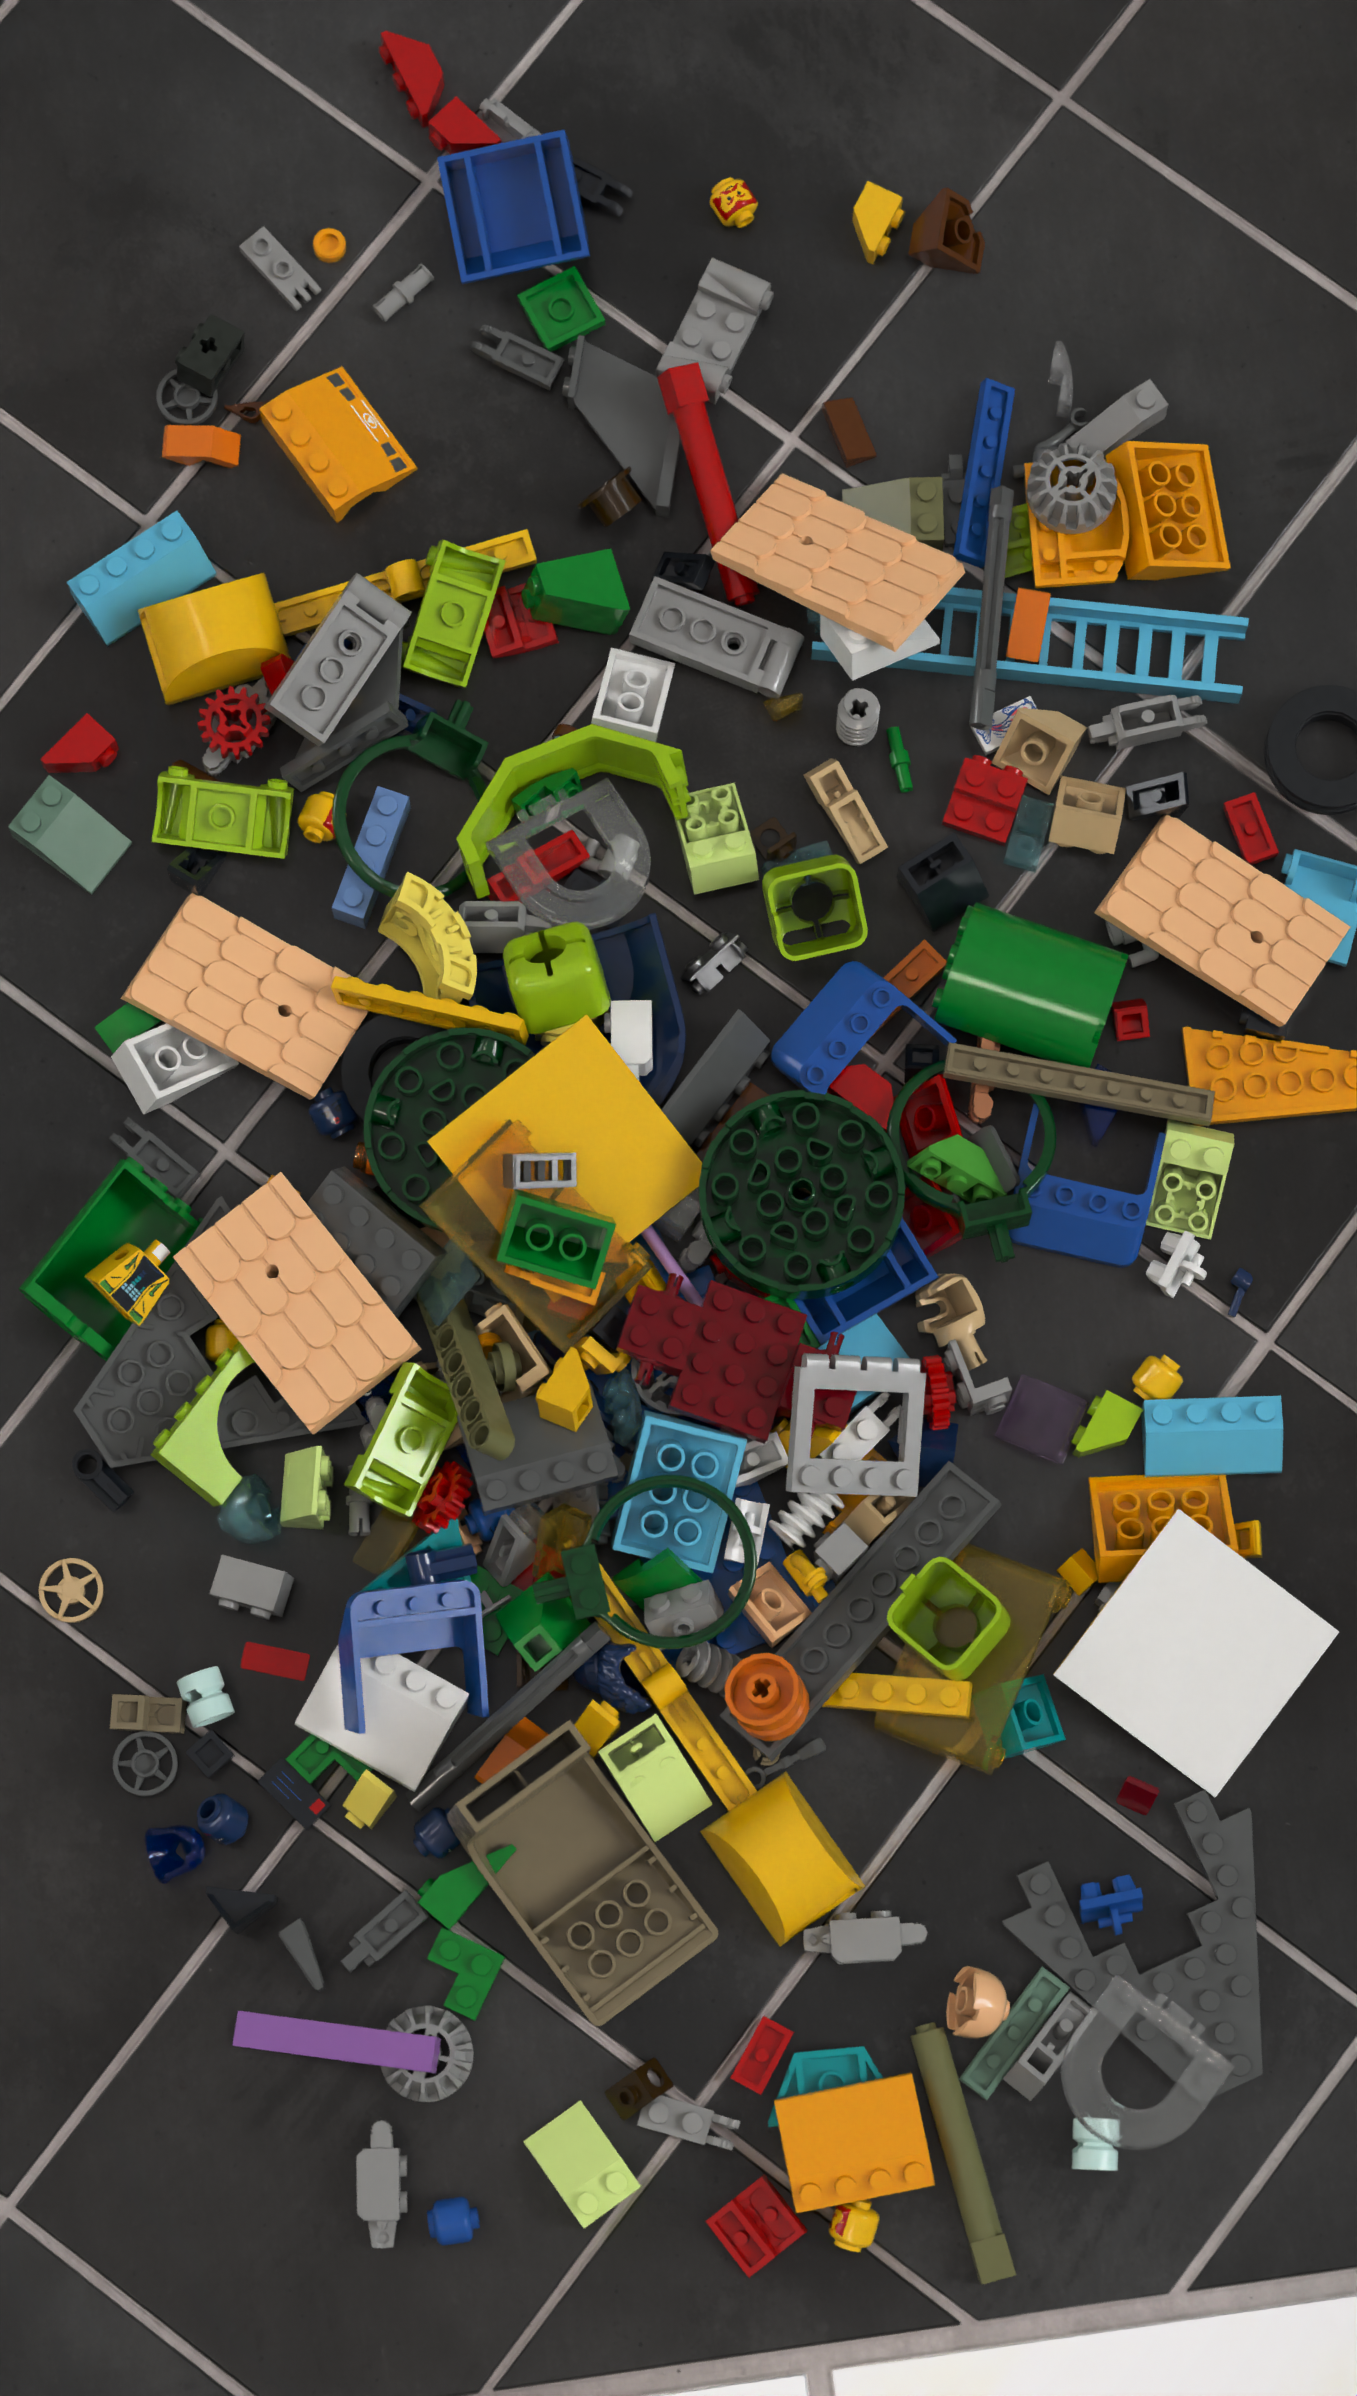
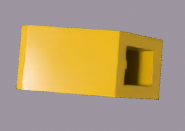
[852,181,905,264]
[536,1347,593,1432]
[575,1700,621,1760]

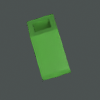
[907,1134,1007,1203]

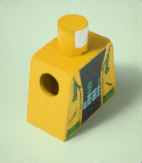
[84,1239,170,1326]

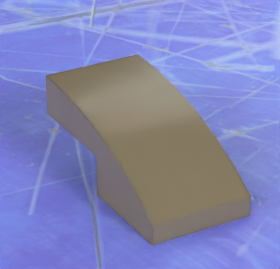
[110,1694,187,1734]

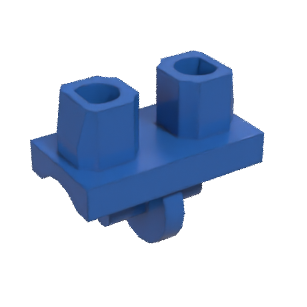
[1079,1875,1143,1936]

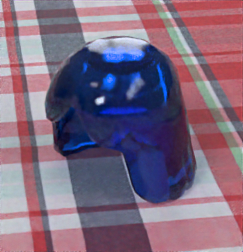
[144,1824,205,1884]

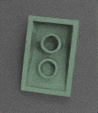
[8,775,132,895]

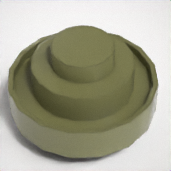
[486,1341,522,1392]

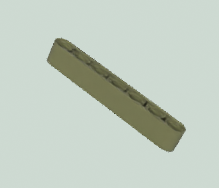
[416,1276,515,1461]

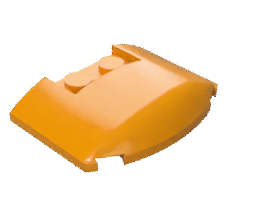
[1024,459,1129,588]

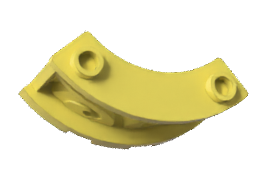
[378,872,477,1004]

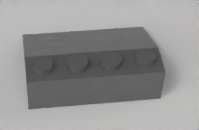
[457,1380,619,1516]

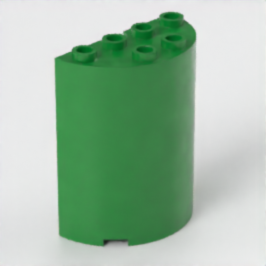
[932,902,1129,1068]
[18,1156,203,1361]

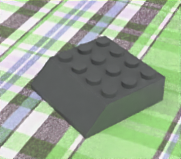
[277,1166,448,1318]

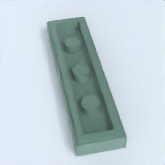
[959,1967,1070,2101]

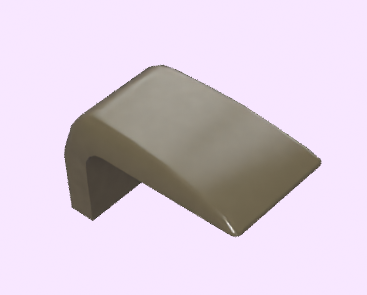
[447,1720,718,2026]

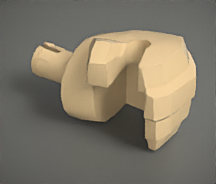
[915,1274,987,1371]

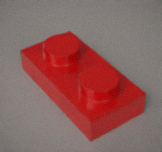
[1222,792,1279,865]
[730,2016,794,2095]

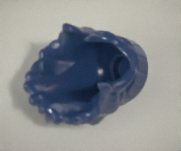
[573,1640,653,1714]

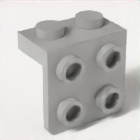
[943,1339,1012,1416]

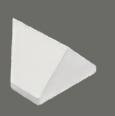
[720,1428,788,1487]

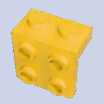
[566,1336,632,1375]

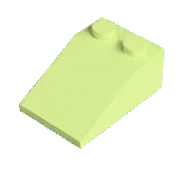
[523,2100,641,2229]

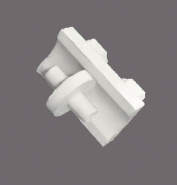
[1146,1231,1207,1298]
[724,1498,770,1566]

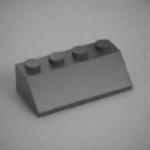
[661,1009,771,1150]

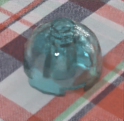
[217,1474,282,1544]

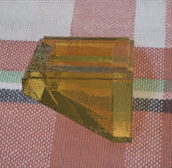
[763,692,803,722]

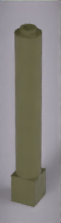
[910,2022,1016,2285]

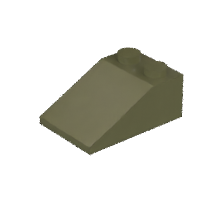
[842,477,944,551]

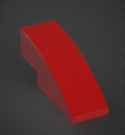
[486,829,590,904]

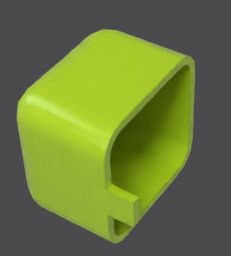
[762,855,868,961]
[503,922,611,1034]
[887,1557,1011,1681]

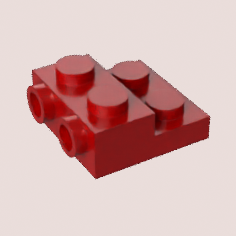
[942,755,1028,846]

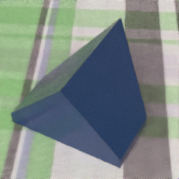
[888,1418,959,1488]

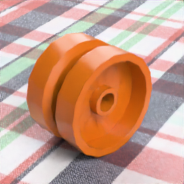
[725,1653,809,1741]

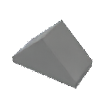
[482,1514,543,1587]

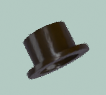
[577,466,642,528]

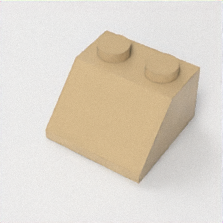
[1048,775,1126,854]

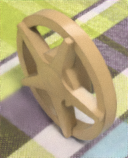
[39,1558,104,1623]

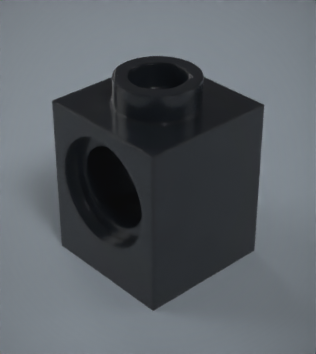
[584,1305,627,1354]

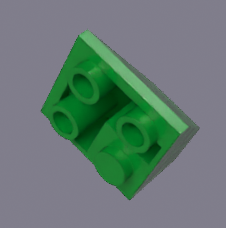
[495,1571,591,1672]

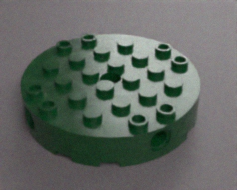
[363,1028,535,1235]
[699,1090,905,1300]

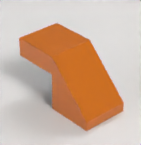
[162,425,241,469]
[474,1717,549,1784]

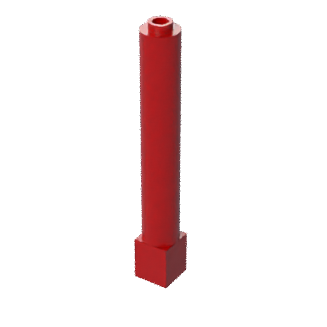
[657,362,760,606]

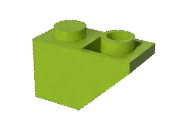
[1071,1390,1143,1458]

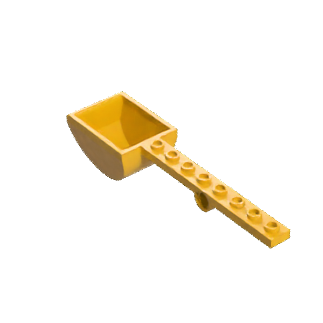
[137,529,537,705]
[594,1563,865,1947]

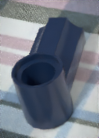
[405,1543,478,1585]

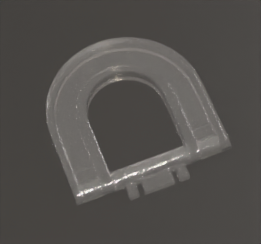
[485,778,651,929]
[1061,1974,1235,2150]

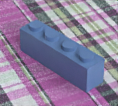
[332,786,411,929]

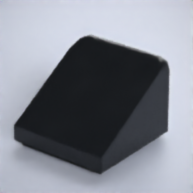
[904,1044,939,1084]

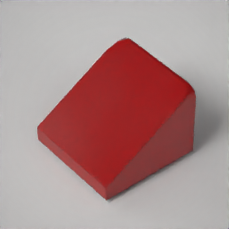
[1111,998,1150,1042]

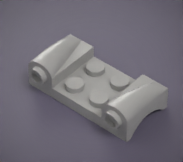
[656,258,774,405]

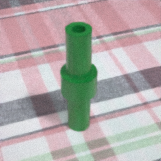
[886,727,913,793]

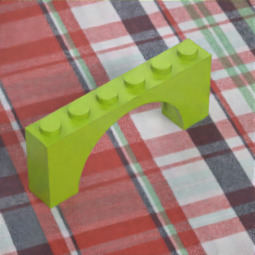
[150,1341,255,1507]

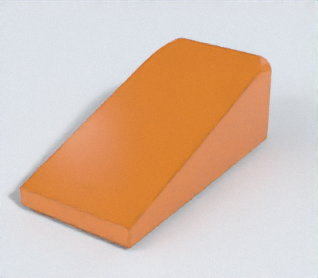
[1006,587,1051,662]

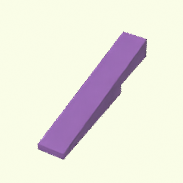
[232,2011,441,2074]

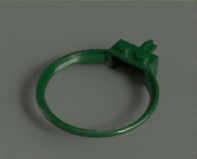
[332,699,489,898]
[887,1060,1056,1263]
[532,1475,757,1649]

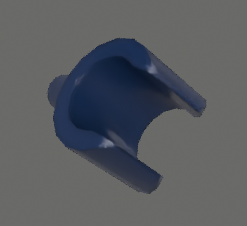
[1228,1268,1253,1317]

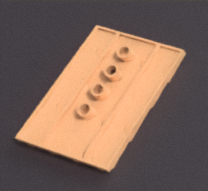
[710,473,965,652]
[1094,815,1350,1027]
[120,893,369,1100]
[173,1172,421,1435]

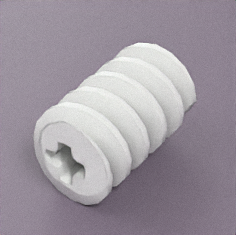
[768,1492,845,1551]

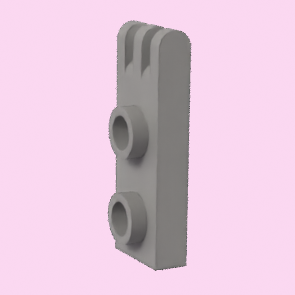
[239,226,321,311]

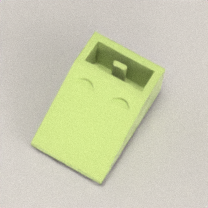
[674,783,759,895]
[1146,1119,1234,1240]
[280,1446,334,1529]
[598,1714,713,1843]

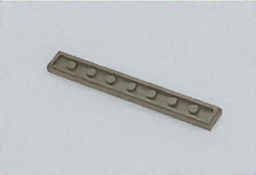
[943,1042,1215,1126]

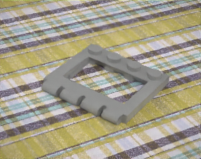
[786,1353,926,1497]

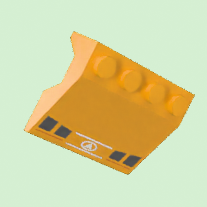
[259,366,417,524]

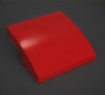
[484,583,559,658]
[705,2174,808,2278]

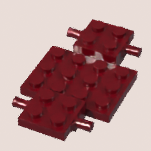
[615,1273,857,1444]

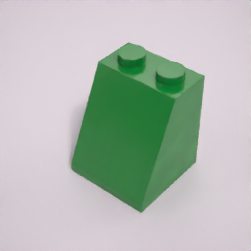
[521,548,630,635]

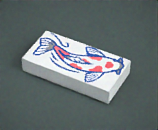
[971,696,1037,756]

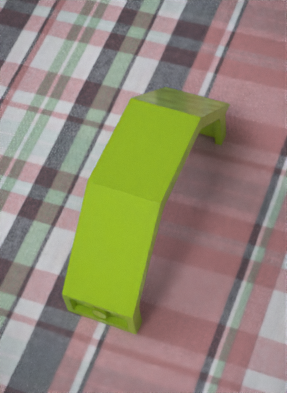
[456,724,691,899]

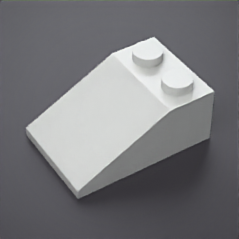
[820,614,940,680]
[591,648,675,742]
[111,1023,239,1115]

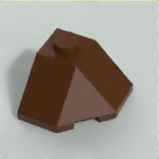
[908,188,985,274]

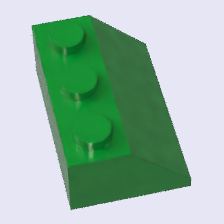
[496,1189,616,1290]

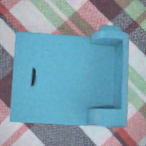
[1281,849,1357,967]

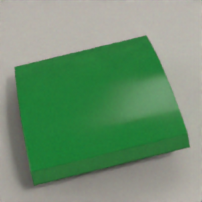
[612,1548,703,1611]

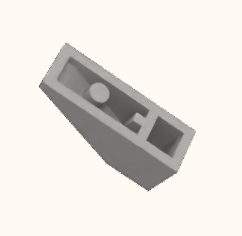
[1066,379,1168,456]
[1003,1991,1098,2101]

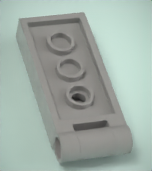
[264,573,412,747]
[629,576,805,699]

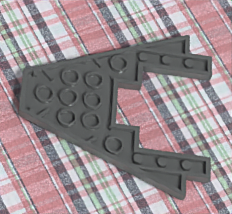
[73,1196,368,1468]
[1002,1790,1263,2104]

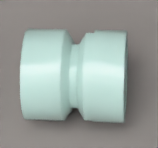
[176,1666,235,1728]
[1072,2119,1119,2171]

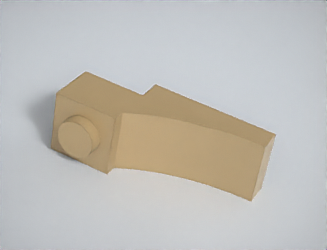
[803,758,888,864]

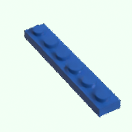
[953,378,1015,568]

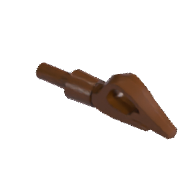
[224,400,271,423]

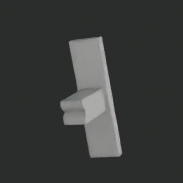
[480,1590,512,1618]

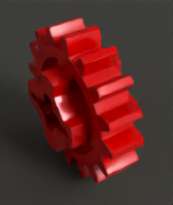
[197,686,271,760]
[921,1355,956,1431]
[411,1461,473,1534]

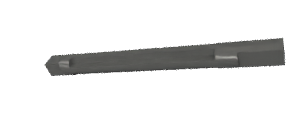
[969,486,1014,730]
[405,1621,611,1812]

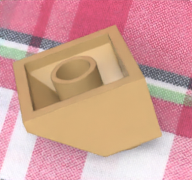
[992,708,1087,795]

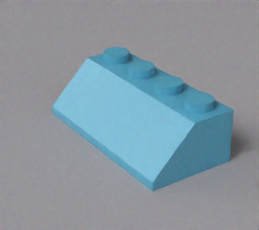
[67,511,217,647]
[1141,1396,1283,1477]

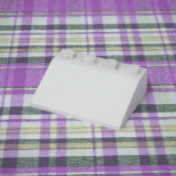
[295,1645,469,1792]

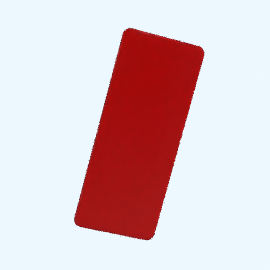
[240,1641,310,1681]

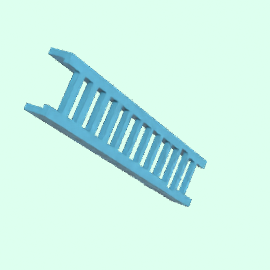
[811,587,1249,704]

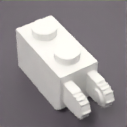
[604,1000,653,1081]
[815,1392,902,1460]

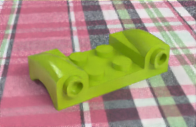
[401,540,506,688]
[152,766,294,859]
[344,1362,458,1518]

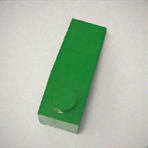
[417,1844,517,1930]

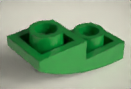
[512,768,583,826]
[94,1003,162,1054]

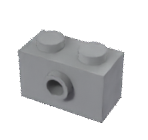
[813,1522,868,1584]
[209,1554,294,1620]
[644,1579,725,1650]

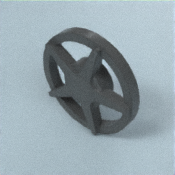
[156,369,218,425]
[113,1731,178,1797]

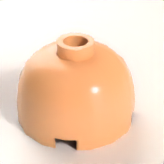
[946,1966,1010,2039]

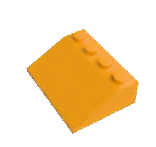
[1105,441,1230,580]
[1089,1475,1238,1583]
[774,2072,935,2213]

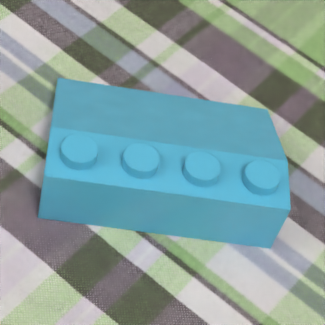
[611,1410,747,1574]

